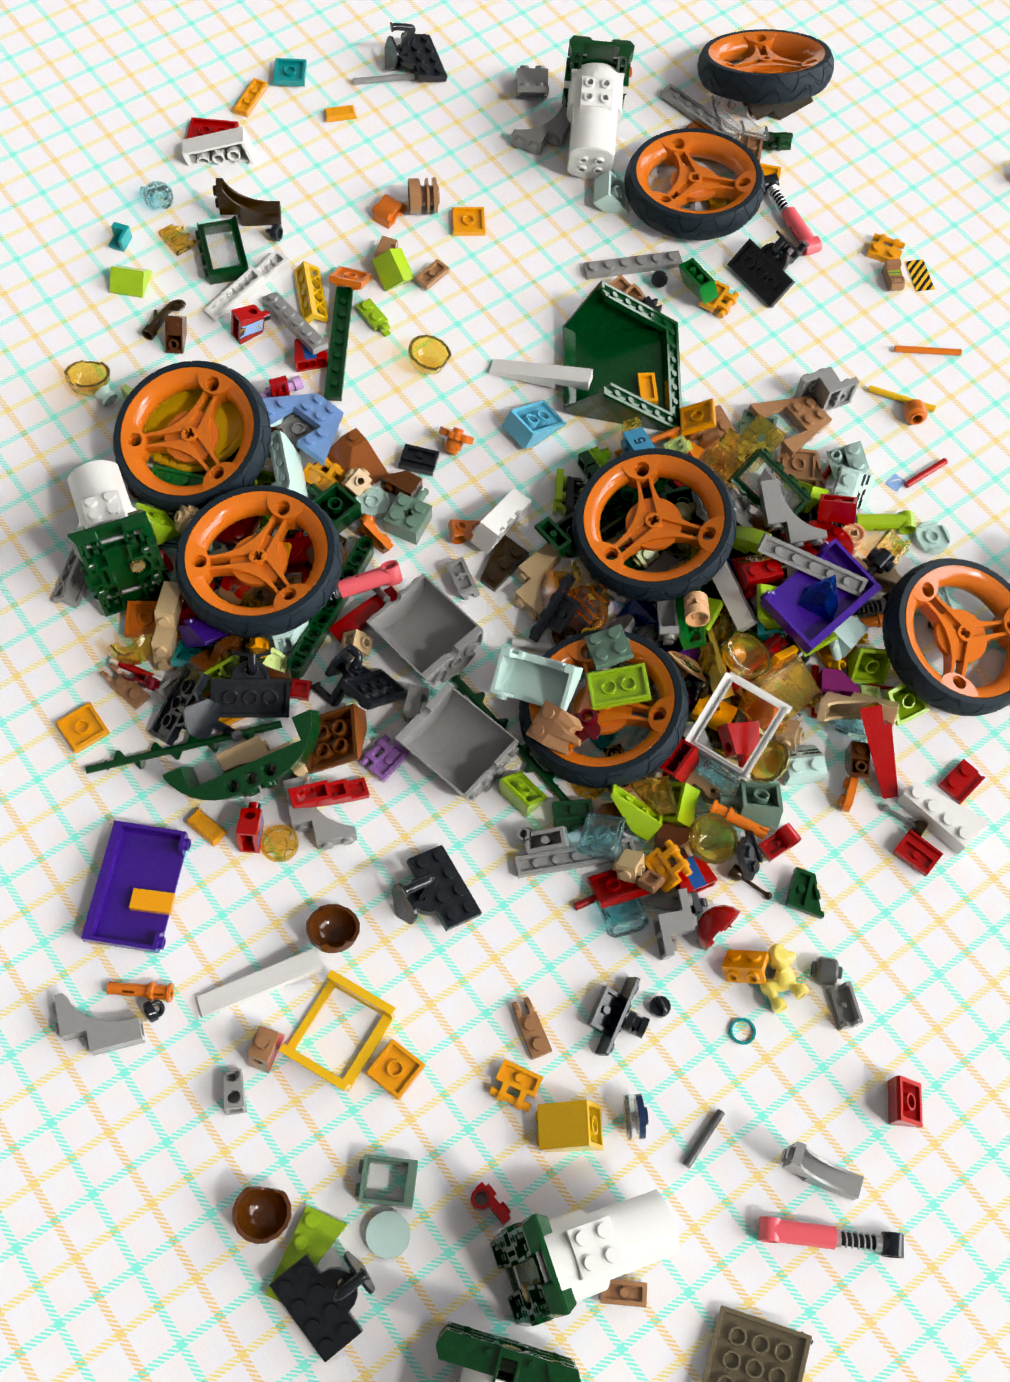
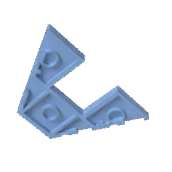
[263,393,344,466]

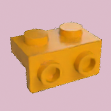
[721,949,769,984]

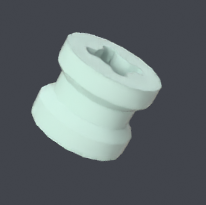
[95,384,118,407]

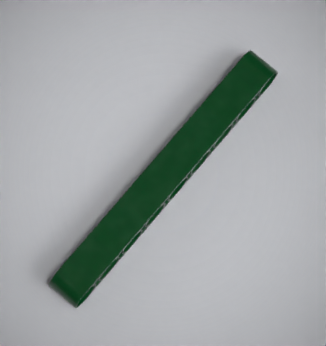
[287,536,374,679]

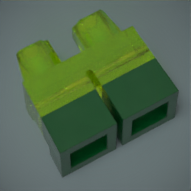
[577,446,611,480]

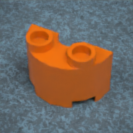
[372,194,408,229]

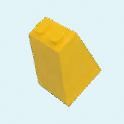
[535,1100,604,1152]

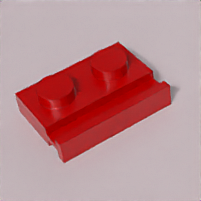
[938,759,986,804]
[893,829,943,877]

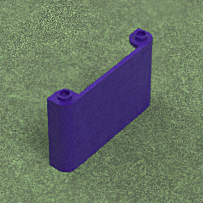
[759,538,882,654]
[81,820,191,953]

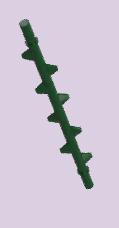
[451,675,570,801]
[85,720,283,774]

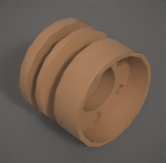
[408,177,440,214]

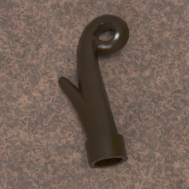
[141,299,186,340]

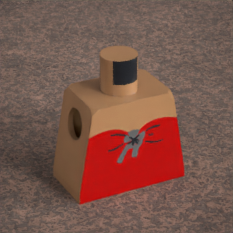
[218,576,262,607]
[247,1026,285,1073]

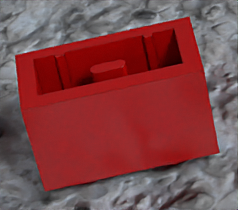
[817,494,858,526]

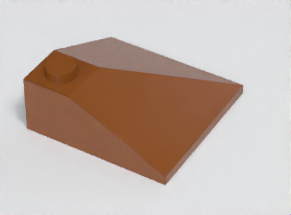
[314,428,388,497]
[306,704,367,775]

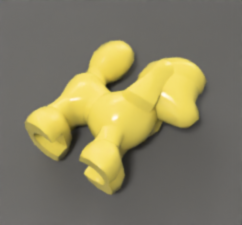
[759,943,809,1014]

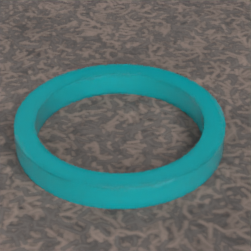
[729,1018,756,1045]

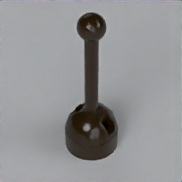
[727,863,772,900]

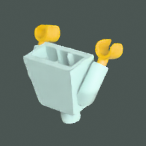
[828,616,869,670]

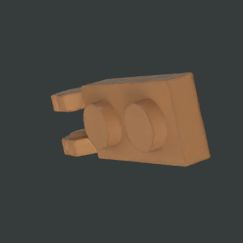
[99,663,150,710]
[511,997,553,1060]

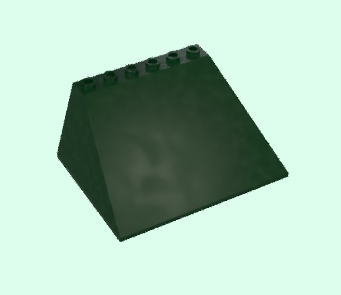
[563,280,682,434]

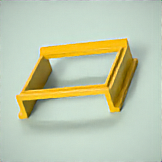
[278,970,396,1092]

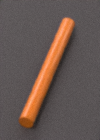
[894,345,962,356]
[615,426,681,457]

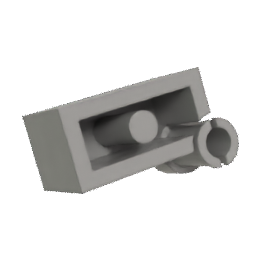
[517,826,570,854]

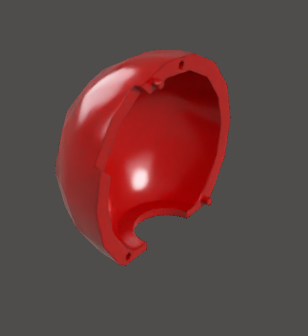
[697,905,741,952]

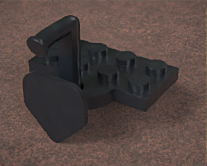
[384,22,448,82]
[727,230,809,308]
[210,637,290,718]
[311,643,408,710]
[148,663,243,746]
[391,845,482,931]
[269,1251,375,1362]

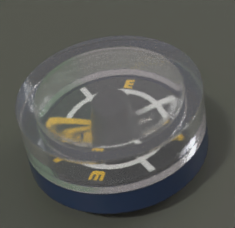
[622,1093,649,1140]

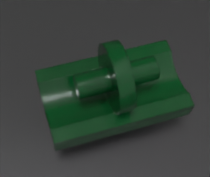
[762,132,793,151]

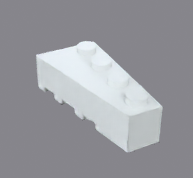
[182,126,255,166]
[470,488,531,555]
[896,781,989,855]

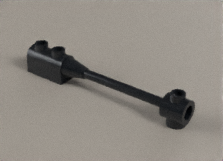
[783,547,895,666]

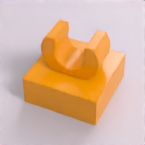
[245,637,269,658]

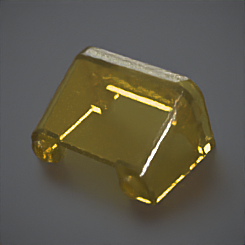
[737,653,823,737]

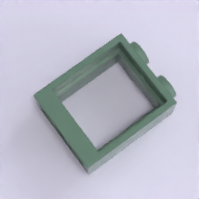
[355,1154,418,1209]

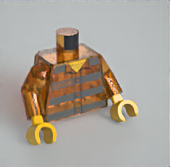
[567,583,610,633]

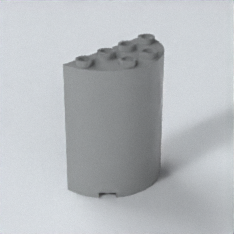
[366,574,484,685]
[395,683,519,801]

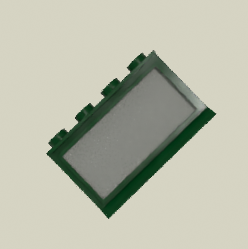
[195,215,249,285]
[727,448,812,531]

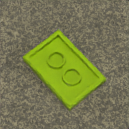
[586,663,652,711]

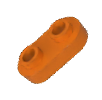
[838,777,859,812]

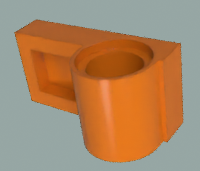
[448,519,481,544]

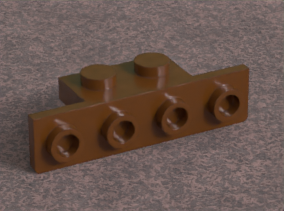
[189,635,243,673]

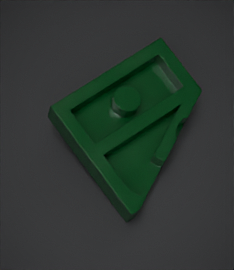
[551,799,593,834]
[785,867,824,919]

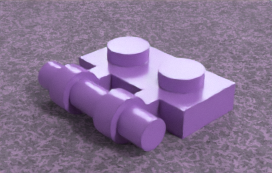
[359,734,410,783]

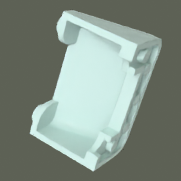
[268,430,309,498]
[490,647,583,711]

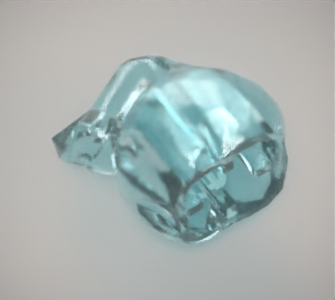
[139,181,173,211]

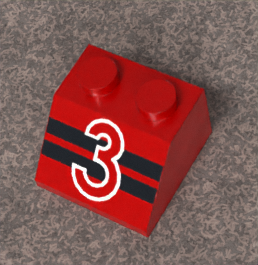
[732,554,784,593]

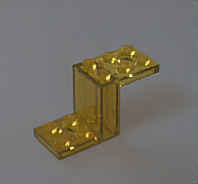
[701,414,787,485]

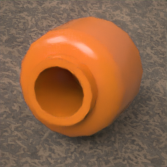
[903,399,928,425]

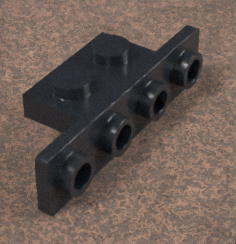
[529,573,581,642]
[587,977,640,1056]

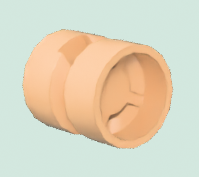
[843,523,866,555]
[683,591,710,627]

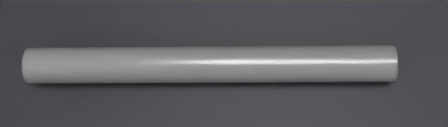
[353,73,415,85]

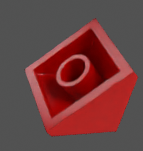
[888,1075,923,1128]

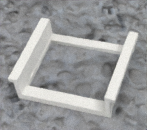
[685,671,792,782]

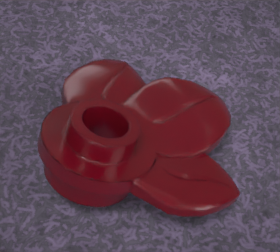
[122,674,160,691]
[571,708,601,743]

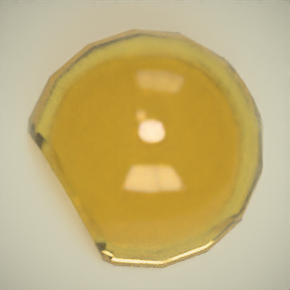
[408,335,451,375]
[64,360,110,396]
[725,633,772,679]
[107,634,154,666]
[749,734,791,783]
[689,813,738,865]

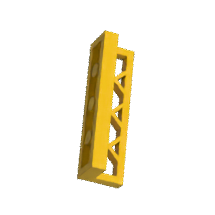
[294,261,329,324]

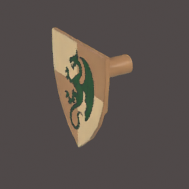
[667,651,706,683]

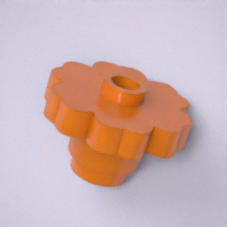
[438,426,474,455]

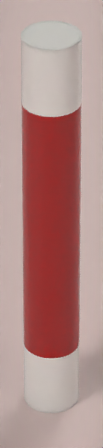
[109,656,164,685]

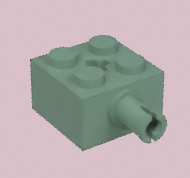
[383,486,432,545]
[718,779,783,828]

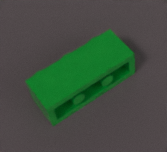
[678,258,719,304]

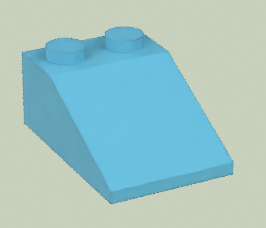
[502,400,566,449]

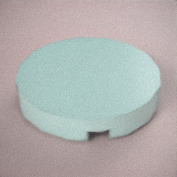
[355,486,391,519]
[913,521,951,555]
[366,1211,410,1259]

